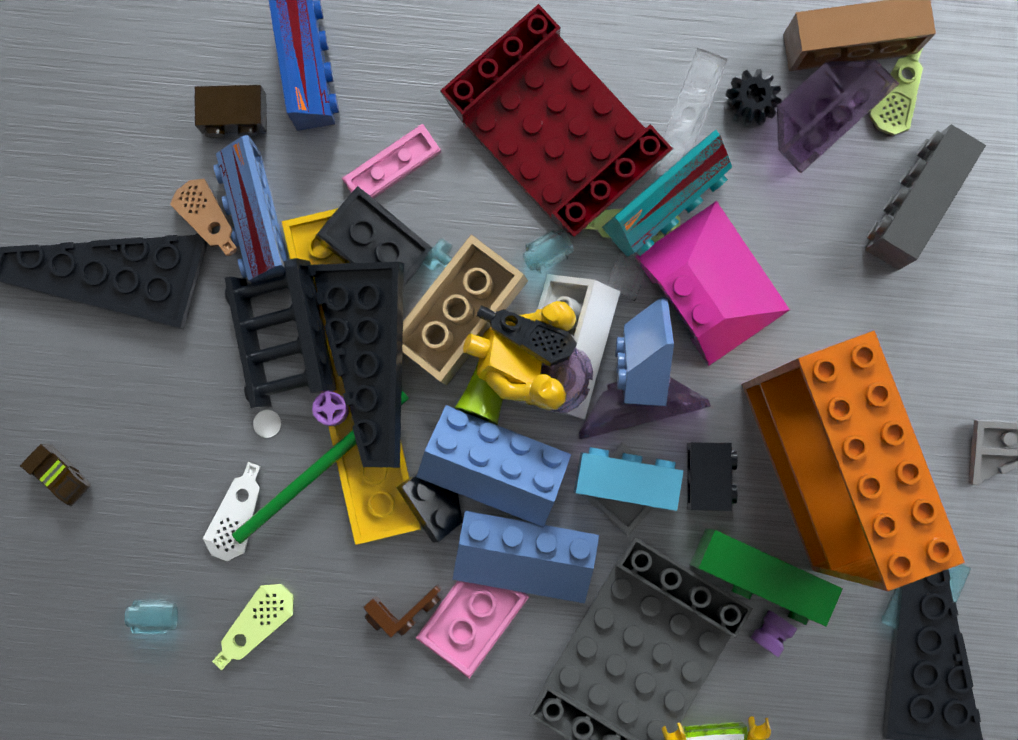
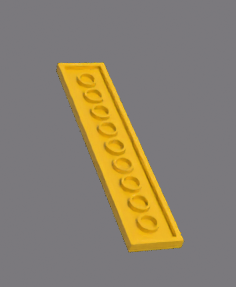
[282,208,422,545]

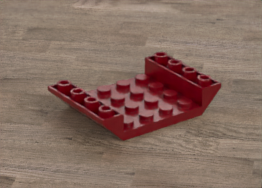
[440,4,673,238]

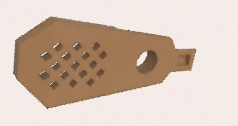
[170,179,237,256]

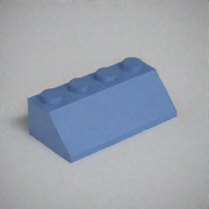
[452,511,599,604]

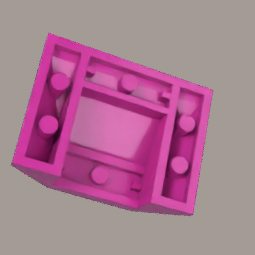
[635,201,790,366]

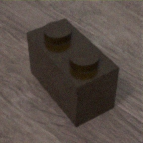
[194,85,267,138]

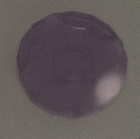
[540,348,593,413]

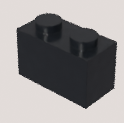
[687,442,738,511]

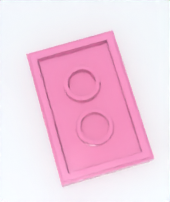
[416,581,529,679]

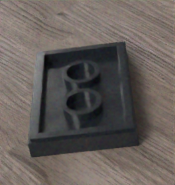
[315,186,434,286]

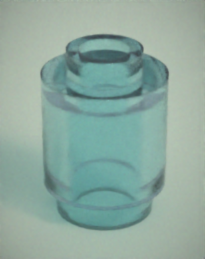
[522,229,574,274]
[125,599,178,634]

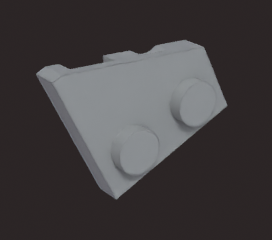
[969,419,1018,485]

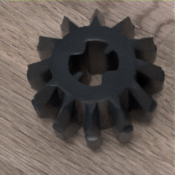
[725,69,782,126]

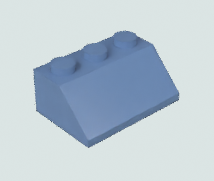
[615,297,674,406]

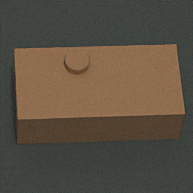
[783,0,936,71]

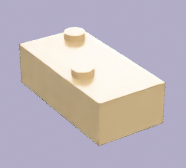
[402,234,528,385]

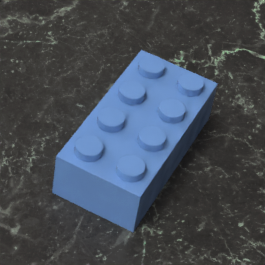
[416,405,571,527]

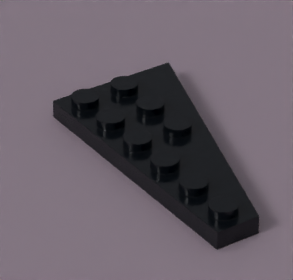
[0,233,207,329]
[308,261,404,468]
[883,569,983,740]

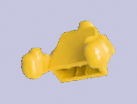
[463,301,576,410]

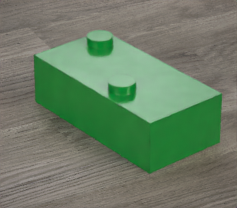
[689,528,843,627]

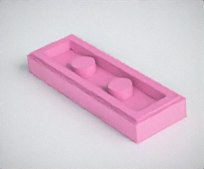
[342,124,442,199]

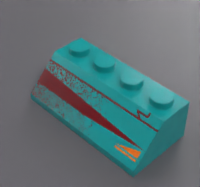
[602,130,732,257]

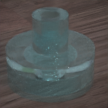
[423,238,453,272]

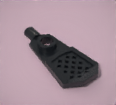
[476,305,577,367]

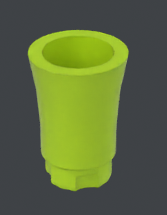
[454,360,504,425]

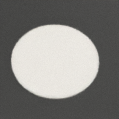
[253,410,281,438]

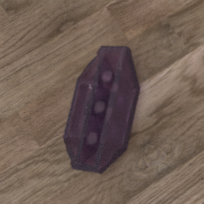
[777,60,899,174]
[577,377,711,440]

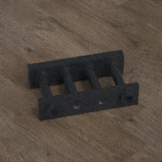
[224,258,337,408]

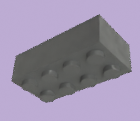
[865,124,986,270]

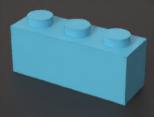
[574,447,684,511]

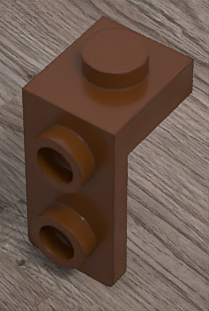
[363,584,442,638]

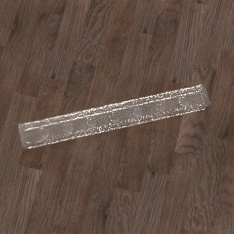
[606,47,728,301]

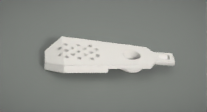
[203,462,261,561]

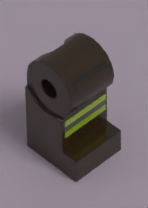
[20,444,91,506]

